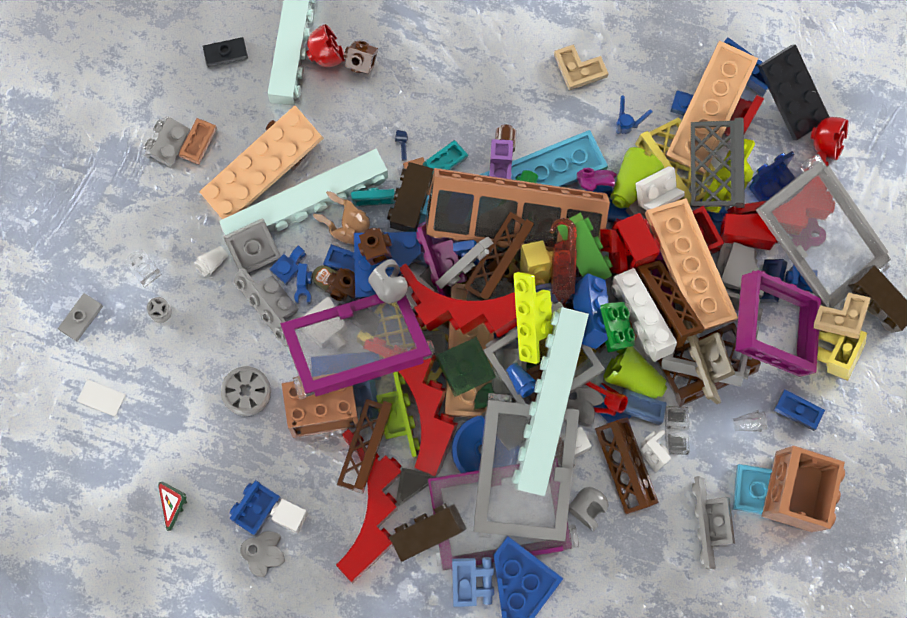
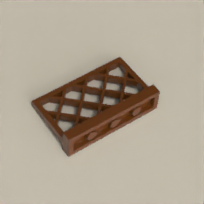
[656,322,761,407]

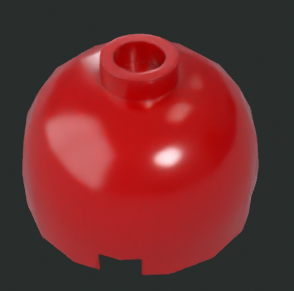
[306,24,346,68]
[811,117,849,160]

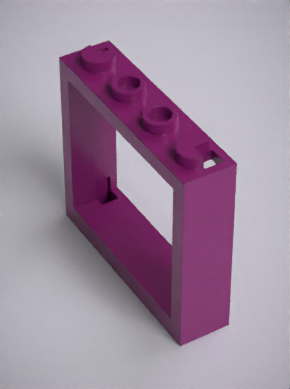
[735,270,821,377]

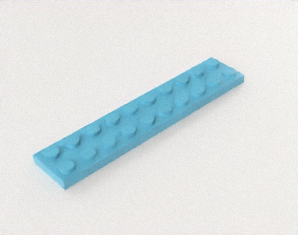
[416,130,608,246]

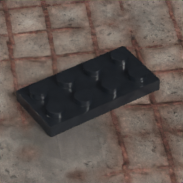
[758,44,830,140]

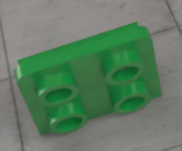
[600,302,636,353]

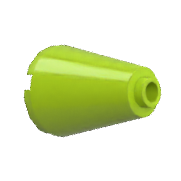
[611,147,664,208]
[603,346,667,399]

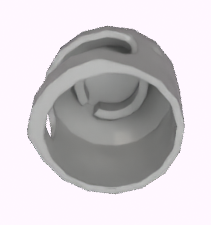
[368,259,408,303]
[569,487,609,531]

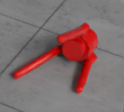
[576,376,628,416]

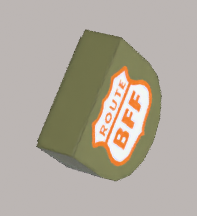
[312,266,336,292]

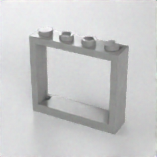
[661,292,763,387]
[483,301,605,421]

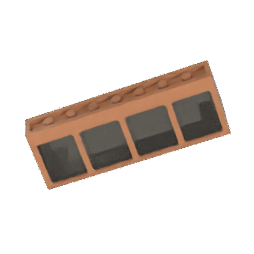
[426,168,610,257]

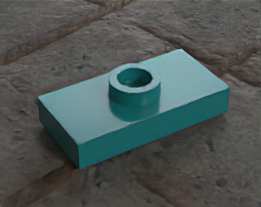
[422,140,468,170]
[351,188,395,207]

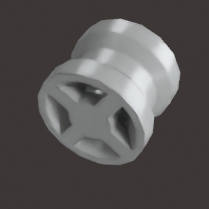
[147,297,172,323]

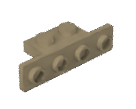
[683,320,735,404]

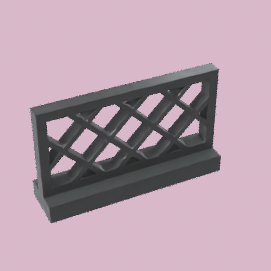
[691,118,745,208]

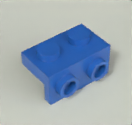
[230,480,281,536]

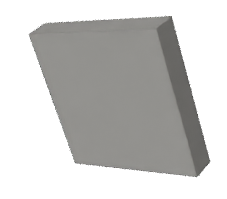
[223,218,281,273]

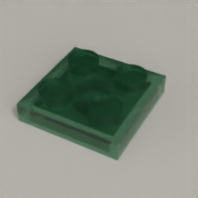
[435,337,496,397]

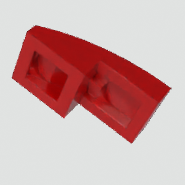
[600,229,628,274]

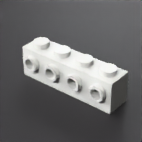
[611,268,677,362]

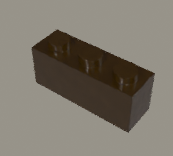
[387,162,434,232]
[848,265,907,333]
[389,503,467,562]

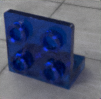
[749,151,795,202]

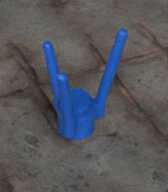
[616,95,653,134]

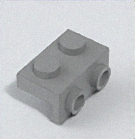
[144,116,190,167]

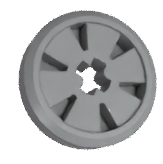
[221,366,271,416]

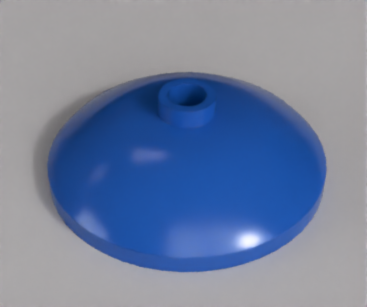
[452,415,519,483]

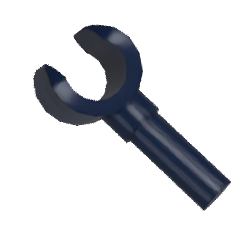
[395,130,408,161]

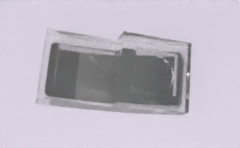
[665,406,690,455]

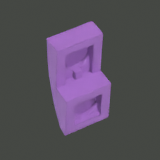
[489,139,513,179]

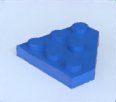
[354,232,421,299]
[493,535,563,618]

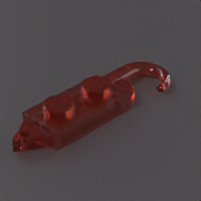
[550,218,577,307]

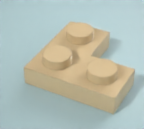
[554,44,609,90]
[814,293,870,339]

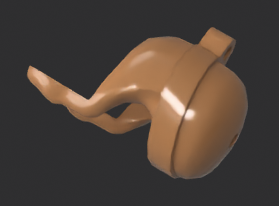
[313,191,370,245]

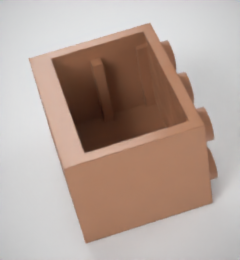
[282,375,359,438]
[761,446,845,532]

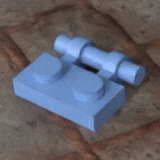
[452,557,495,607]

